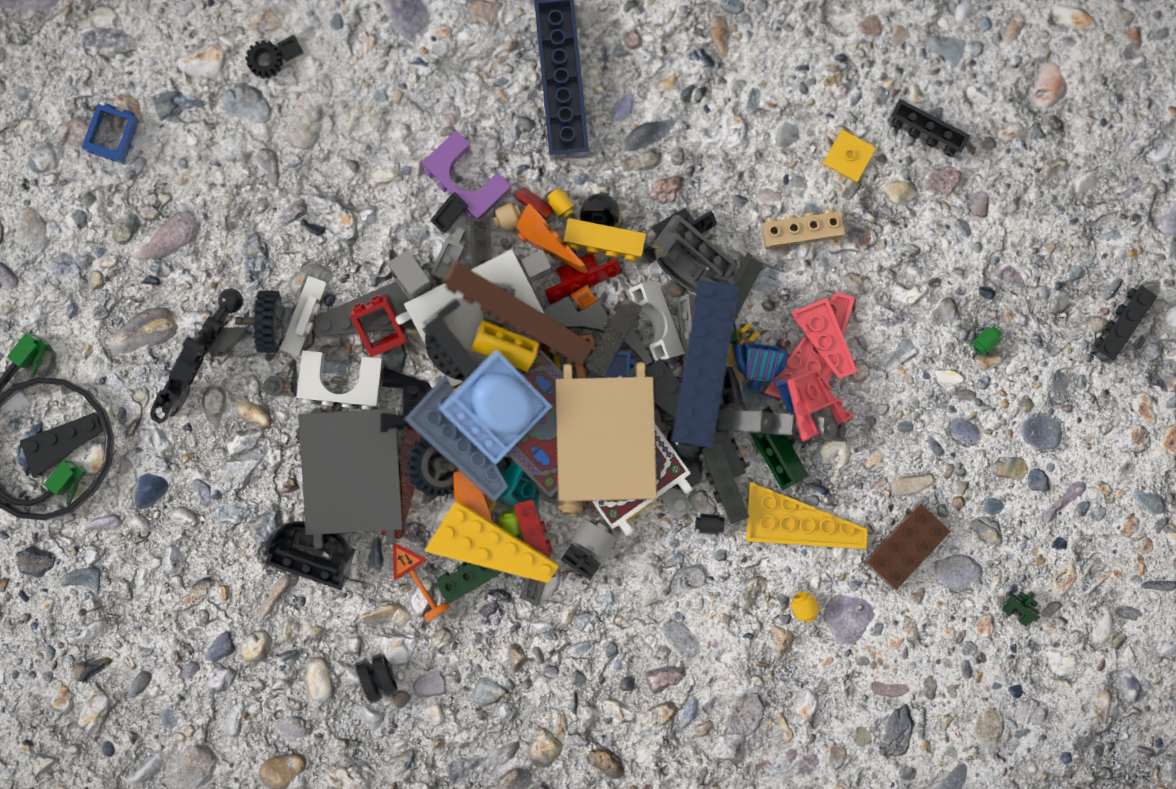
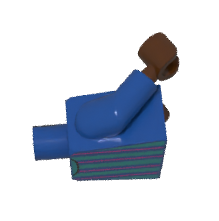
[732,333,791,391]

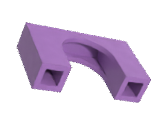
[422,130,512,222]

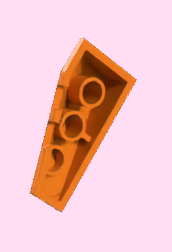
[516,203,588,274]
[453,470,495,524]

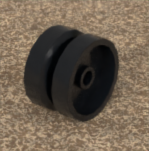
[355,652,399,704]

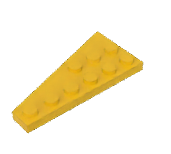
[746,481,868,549]
[424,500,560,583]

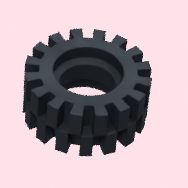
[245,40,283,79]

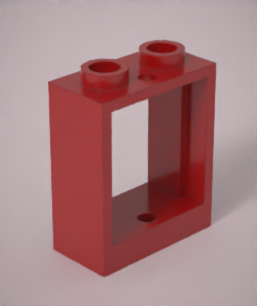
[350,294,408,357]

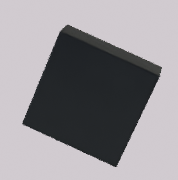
[277,35,304,62]

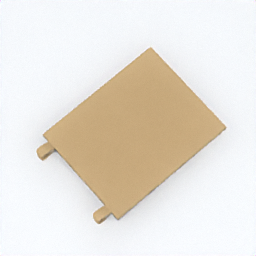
[556,363,656,501]

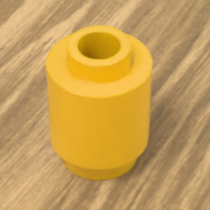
[547,188,575,219]

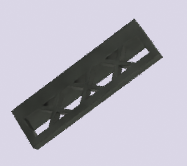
[733,253,764,321]

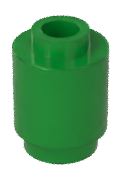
[972,326,1002,356]

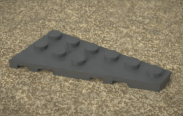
[315,267,431,337]

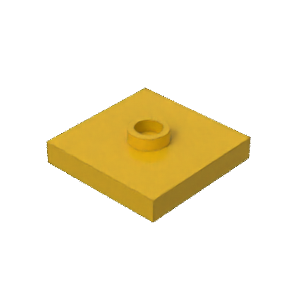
[822,129,876,183]

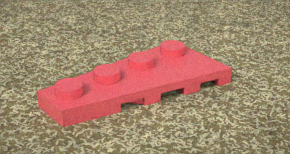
[790,298,858,379]

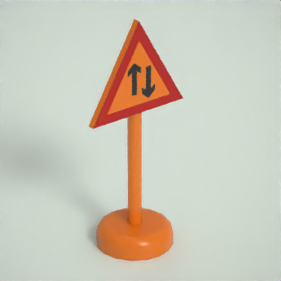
[393,543,451,622]

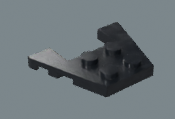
[380,368,432,432]

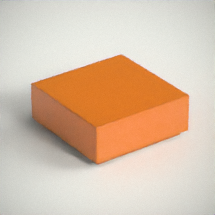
[571,284,598,311]

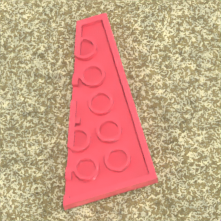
[763,292,855,411]

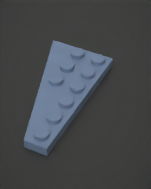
[404,375,508,502]

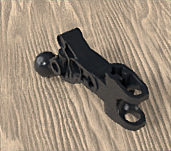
[150,288,244,424]

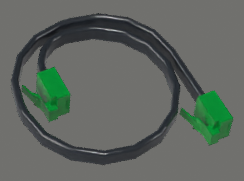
[0,333,115,520]

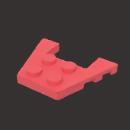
[787,368,853,441]

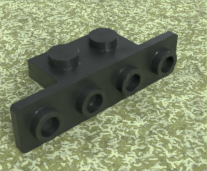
[702,443,749,524]

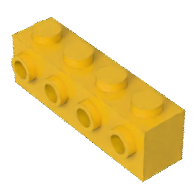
[563,218,646,262]

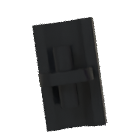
[560,544,601,580]

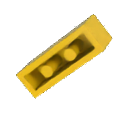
[471,320,539,372]

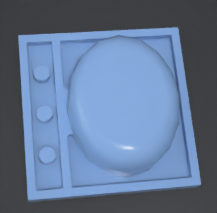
[438,350,552,465]

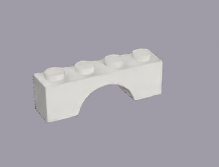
[629,279,685,362]

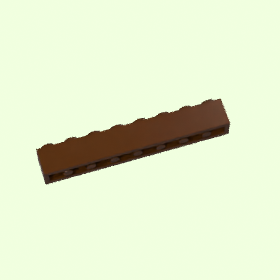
[442,260,594,366]

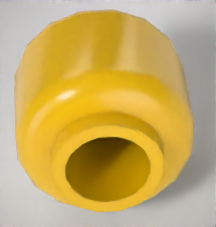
[790,591,820,623]

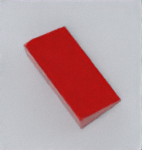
[515,187,554,221]

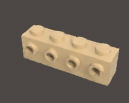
[761,209,845,249]

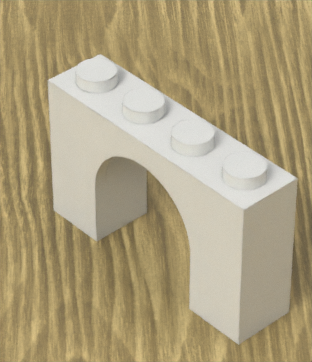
[297,350,384,410]

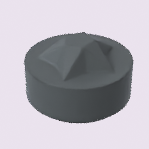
[263,376,284,396]

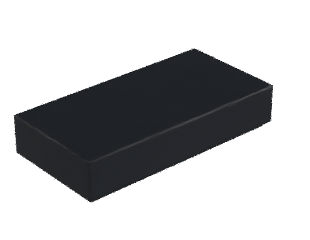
[430,192,468,234]

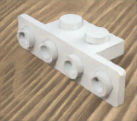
[280,276,327,356]

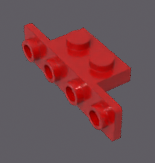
[545,254,622,304]
[514,500,556,582]

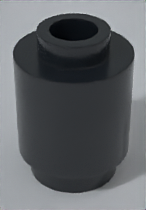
[695,513,724,535]

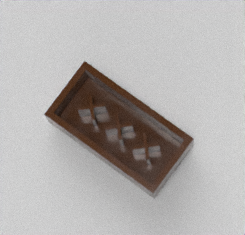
[863,504,951,590]

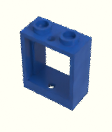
[82,103,139,165]

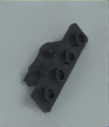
[644,208,717,263]

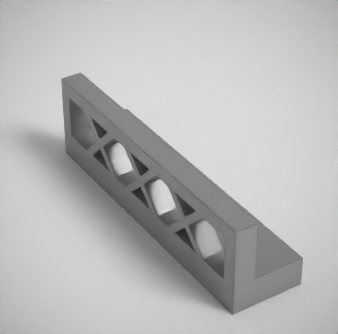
[677,294,697,368]

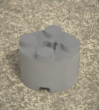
[572,514,620,559]

